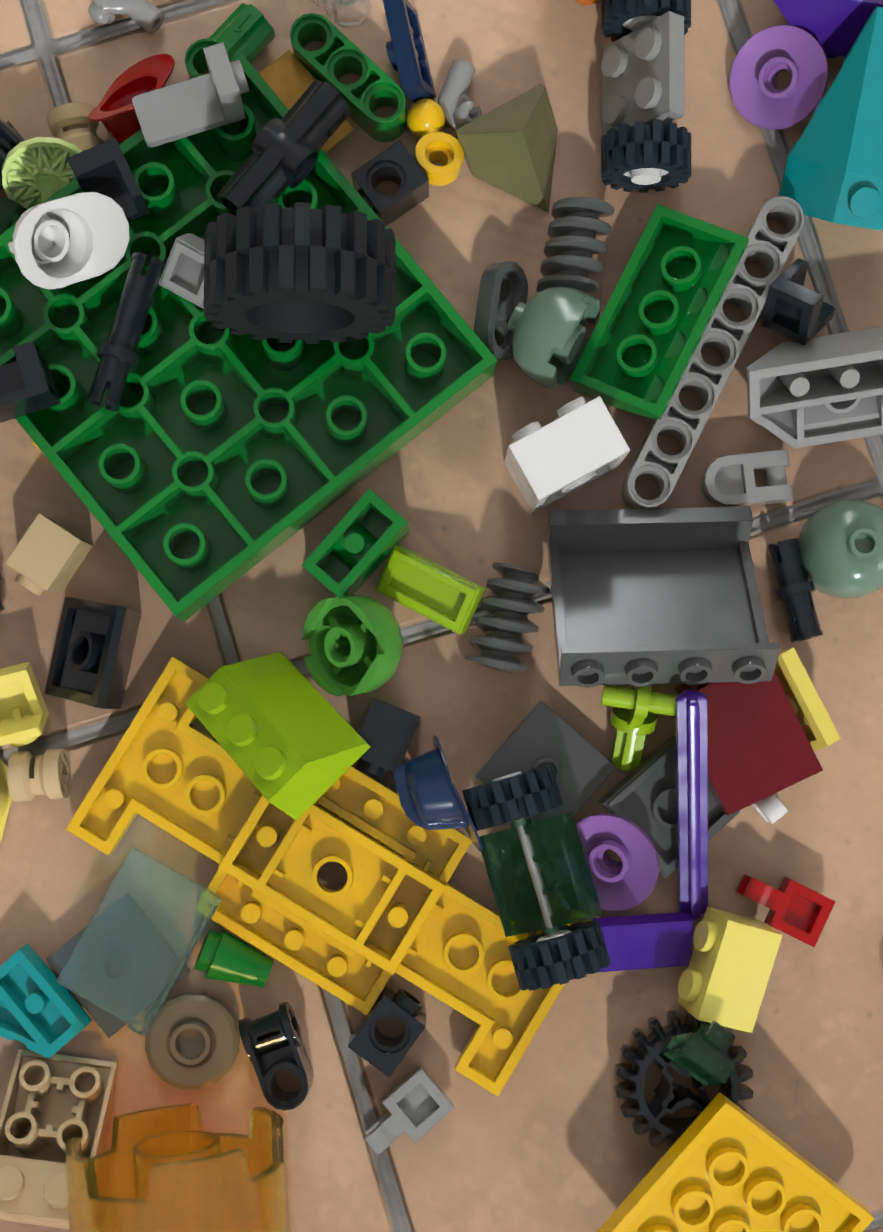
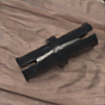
[767,538,823,643]

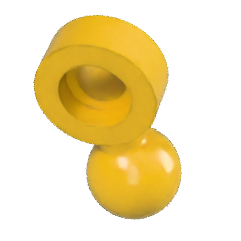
[406,99,464,186]

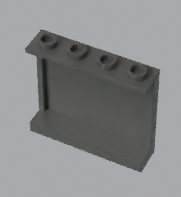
[547,506,780,688]

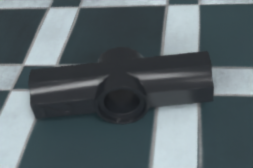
[217,79,350,216]

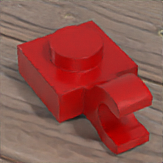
[736,874,836,947]

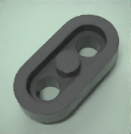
[473,261,528,361]

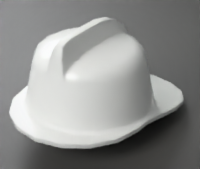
[8,192,129,290]

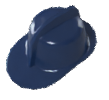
[393,735,483,852]

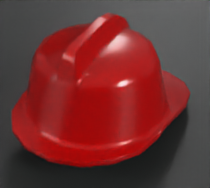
[89,53,175,143]

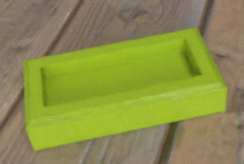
[375,545,486,635]

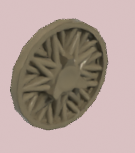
[145,993,240,1090]

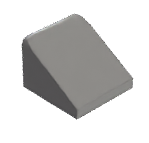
[158,233,205,309]

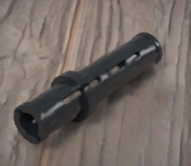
[86,252,165,412]

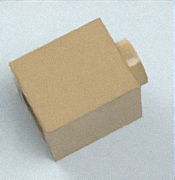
[5,513,93,596]

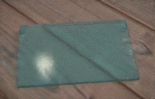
[56,847,222,1035]

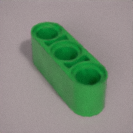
[290,13,407,143]

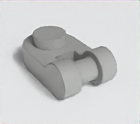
[702,450,794,507]

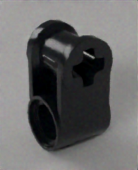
[238,1001,314,1111]

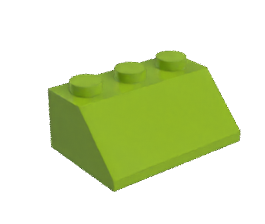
[185,651,371,821]

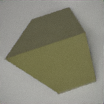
[455,84,558,213]

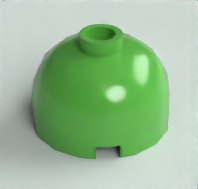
[302,594,403,696]

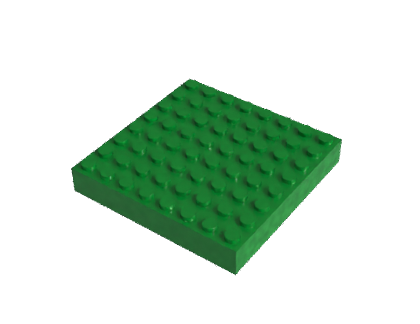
[0,53,497,622]

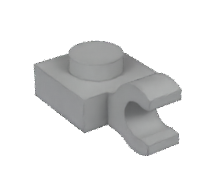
[364,1064,454,1155]

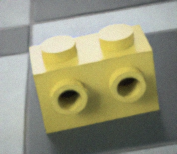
[677,906,783,1033]

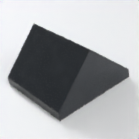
[44,597,142,709]

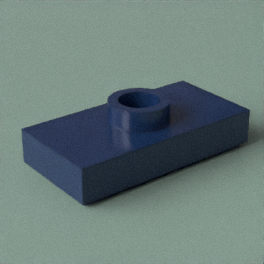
[383,0,436,102]

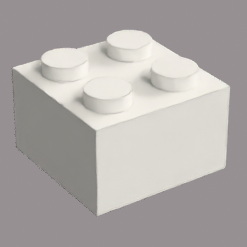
[504,396,630,514]

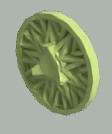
[2,137,83,212]

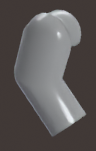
[438,59,482,130]

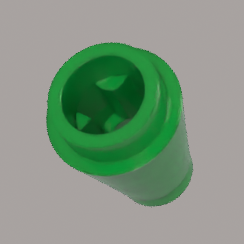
[194,929,274,988]

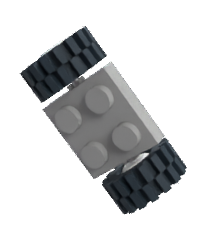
[601,0,691,193]

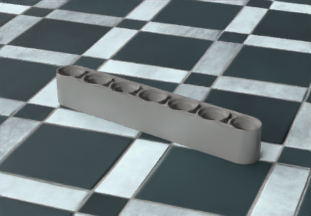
[621,196,805,509]

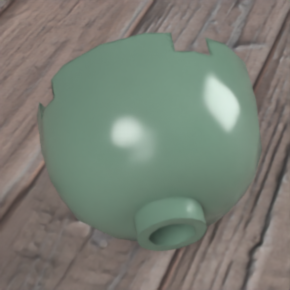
[508,287,601,392]
[799,500,883,599]

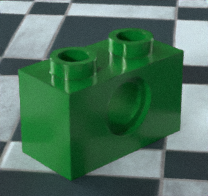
[302,489,410,600]

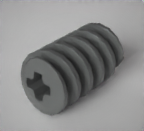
[536,197,615,293]
[464,563,551,673]

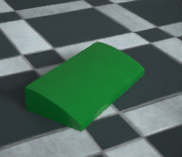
[570,204,749,420]

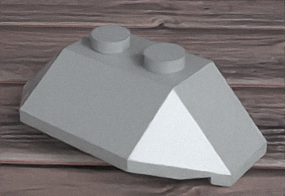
[746,327,883,449]

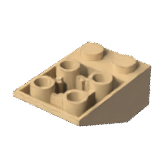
[0,1049,118,1232]

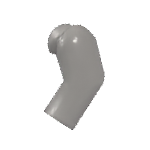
[88,0,164,34]

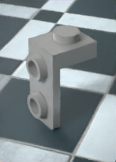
[132,42,249,148]

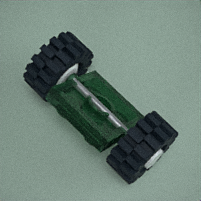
[462,764,611,991]

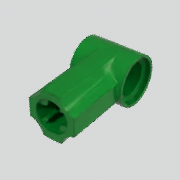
[184,3,275,79]

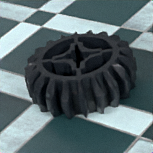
[614,1011,753,1149]

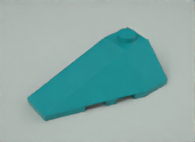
[777,6,883,231]

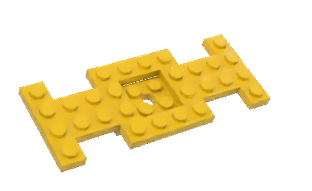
[66,656,601,1097]

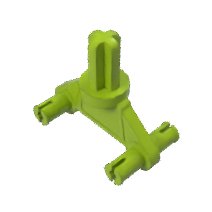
[601,685,677,772]

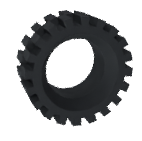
[204,202,396,344]

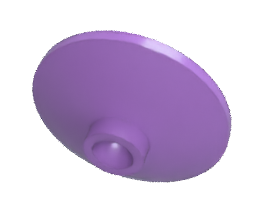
[730,25,829,130]
[560,813,659,911]

